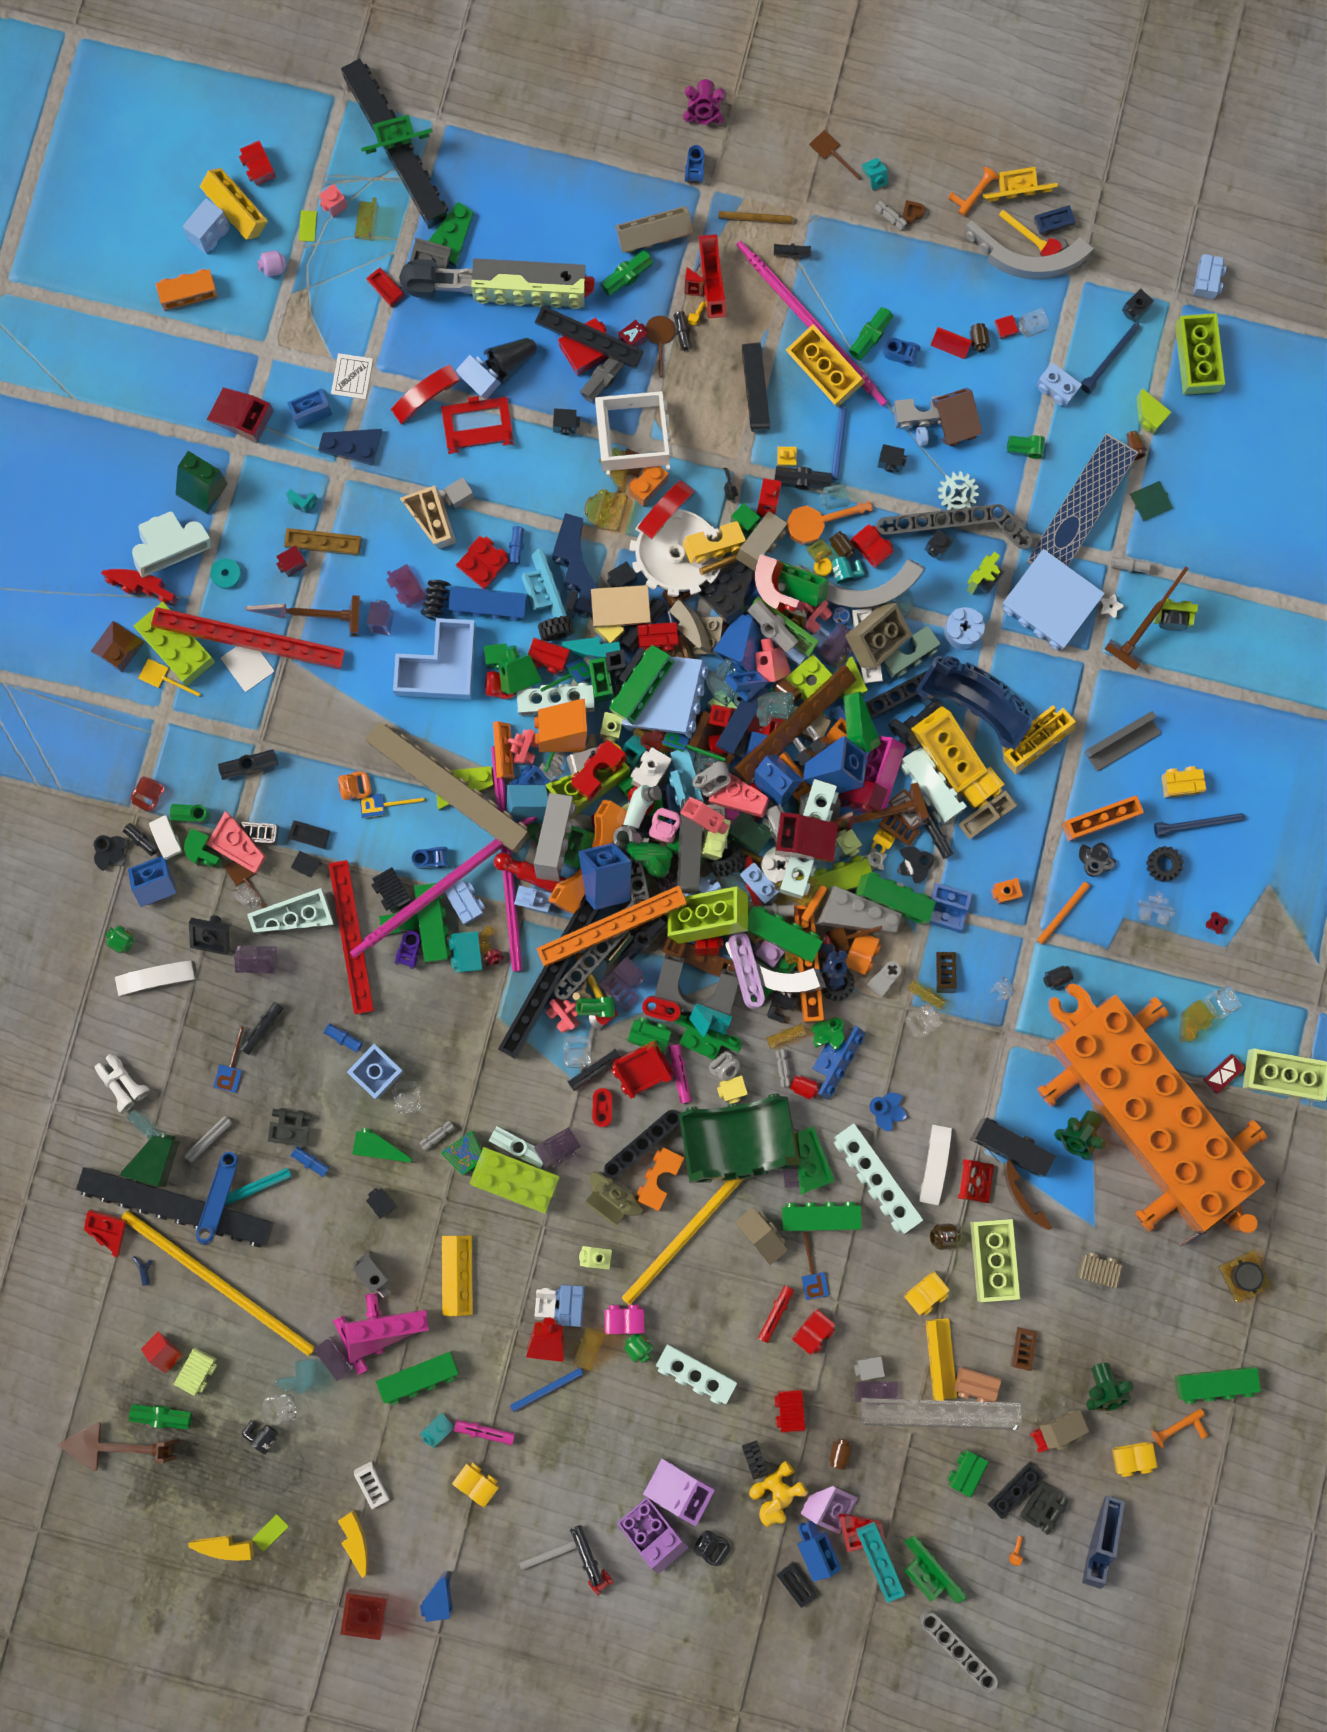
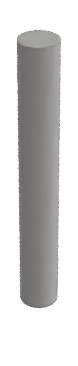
[519,1541,577,1570]

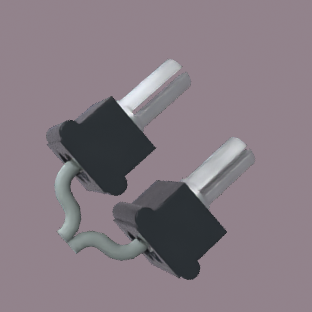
[792,726,832,765]

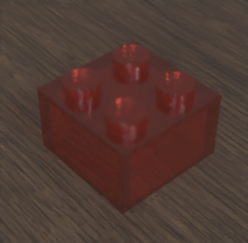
[340,1589,389,1640]

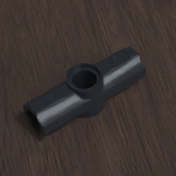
[774,466,832,490]
[620,598,667,652]
[218,749,279,780]
[619,915,668,961]

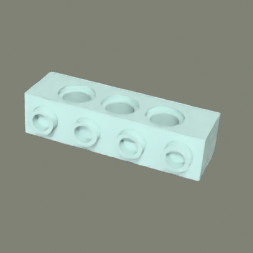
[517,683,595,716]
[656,1344,737,1405]

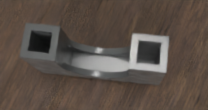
[655,954,739,1016]

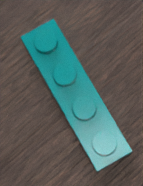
[856,1522,905,1603]

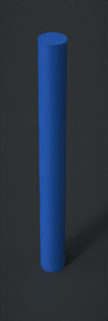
[832,407,847,480]
[510,1368,584,1412]

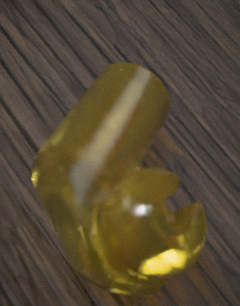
[478,925,494,954]

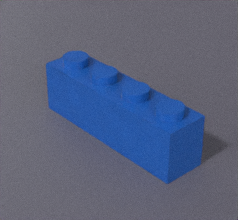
[449,586,528,621]

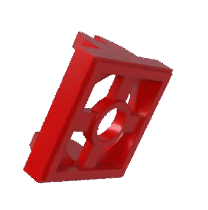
[958,1159,994,1204]

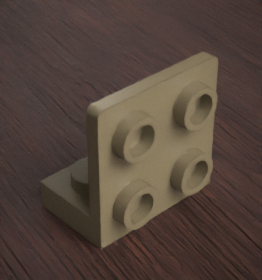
[688,617,732,657]

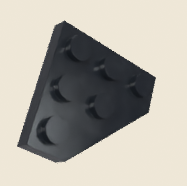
[699,562,755,624]

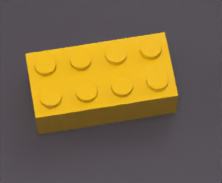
[786,324,865,408]

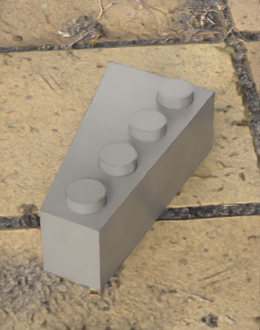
[534,793,576,882]
[814,886,902,934]

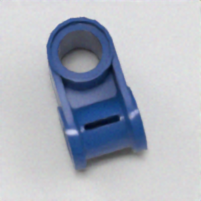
[685,145,704,183]
[883,338,921,366]
[411,847,449,869]

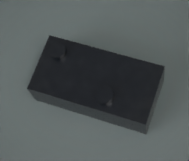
[970,1117,1056,1177]

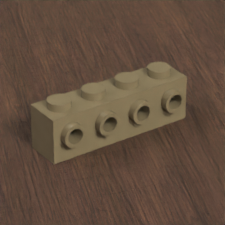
[615,206,693,253]

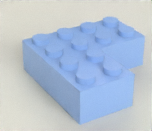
[393,618,476,700]

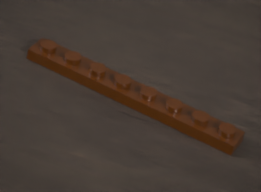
[734,665,857,783]

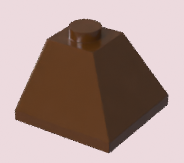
[91,621,144,672]

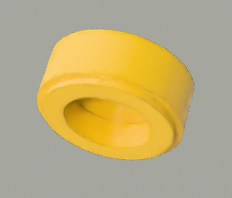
[813,557,833,577]

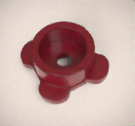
[1205,912,1228,934]
[484,949,504,966]

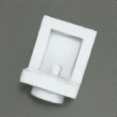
[534,1288,556,1320]

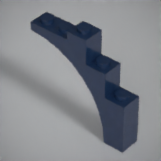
[552,513,599,619]

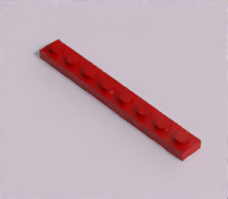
[328,860,374,1015]

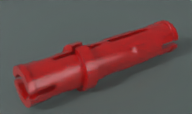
[757,1285,795,1344]

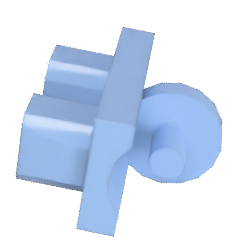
[514,885,552,913]

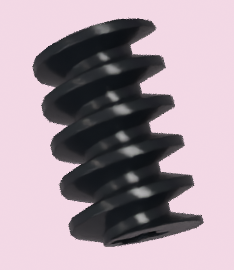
[420,580,452,621]

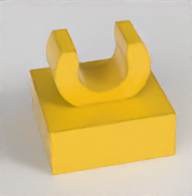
[777,446,797,467]
[872,828,896,853]

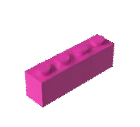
[844,736,906,813]
[344,1309,429,1363]

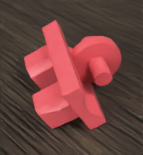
[802,600,832,633]
[507,729,539,764]
[545,998,581,1033]

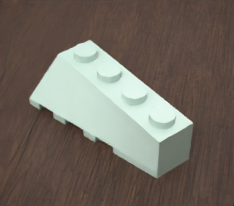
[900,747,967,825]
[247,888,334,935]

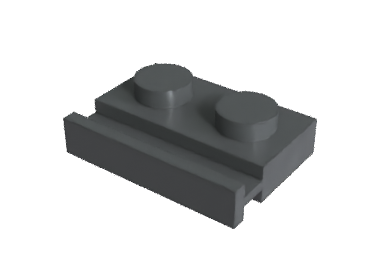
[410,238,452,269]

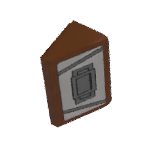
[888,788,930,830]

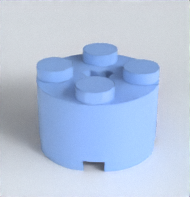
[944,607,985,650]

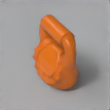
[338,771,372,800]

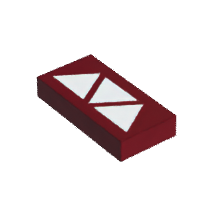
[1202,1054,1245,1094]

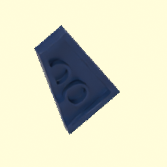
[318,429,383,466]

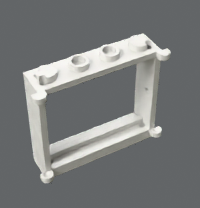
[595,391,673,476]

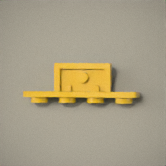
[982,167,1058,202]

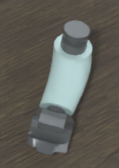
[613,785,662,850]

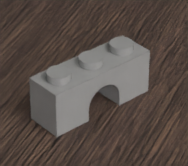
[893,395,942,430]

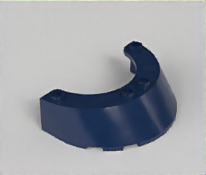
[916,656,1033,750]

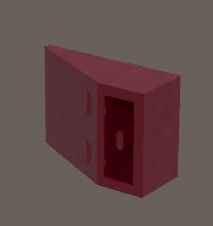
[207,387,274,443]
[775,812,838,862]

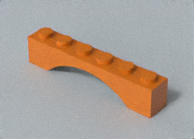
[548,800,627,914]

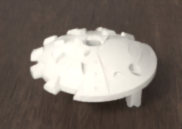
[629,509,723,597]

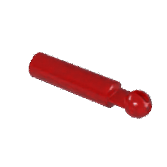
[493,852,567,893]

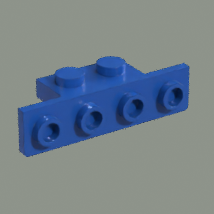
[812,1026,865,1100]

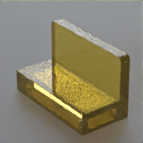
[355,197,379,241]

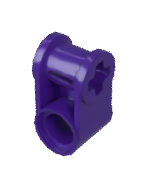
[394,931,421,970]

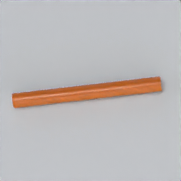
[1037,882,1090,945]

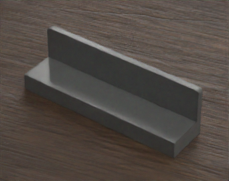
[1085,711,1160,771]

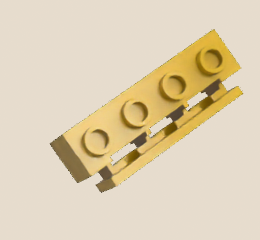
[1002,705,1076,775]

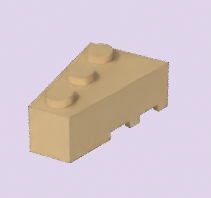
[400,485,456,549]

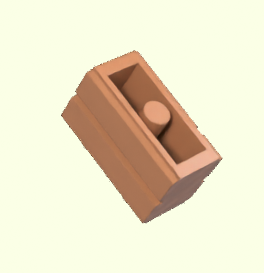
[954,1367,1001,1405]

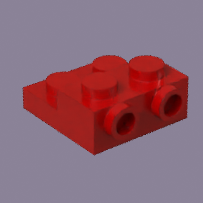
[456,536,509,589]

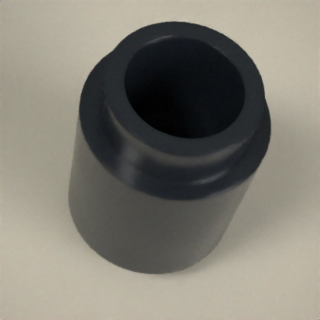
[1043,965,1074,990]

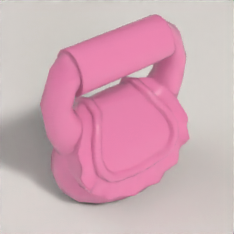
[649,808,680,843]

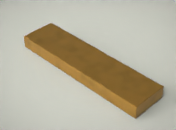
[284,528,362,556]

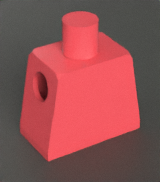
[755,638,791,683]
[680,797,728,835]

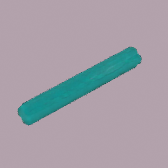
[225,1168,292,1206]

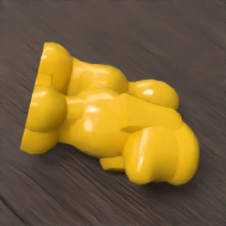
[749,1461,809,1527]

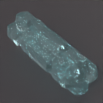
[127,1110,160,1140]

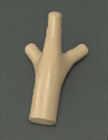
[573,980,592,1000]

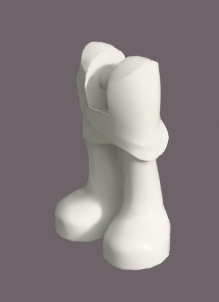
[94,1054,150,1114]

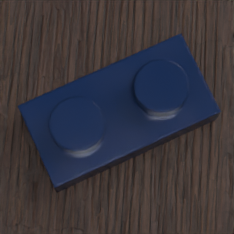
[1034,205,1076,235]

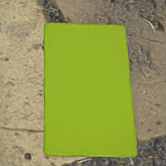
[299,210,317,242]
[252,1514,288,1552]

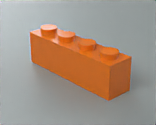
[1061,795,1144,842]

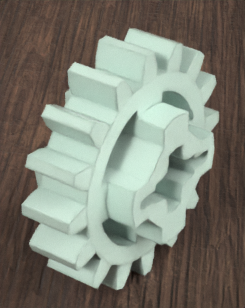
[938,471,979,510]

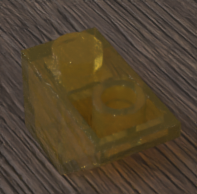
[1179,999,1215,1043]

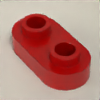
[642,996,681,1021]
[592,1088,612,1127]

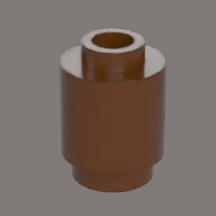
[773,678,802,705]
[829,1438,853,1470]

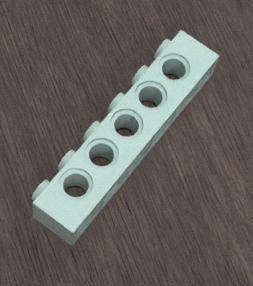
[779,779,838,899]
[833,1124,923,1234]

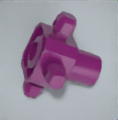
[683,79,726,125]

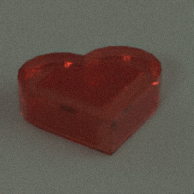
[640,730,665,752]

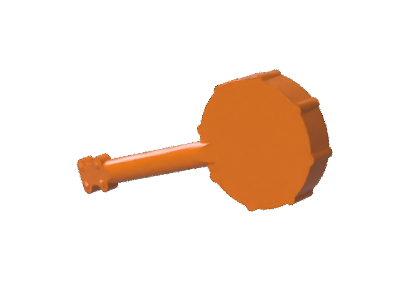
[786,501,873,546]

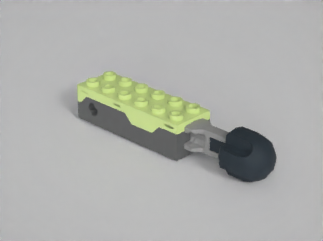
[399,258,595,309]

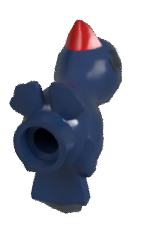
[818,935,848,990]

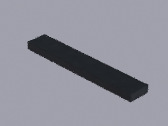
[535,305,644,369]

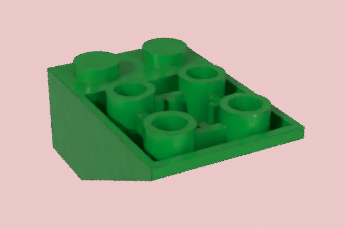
[564,826,617,871]

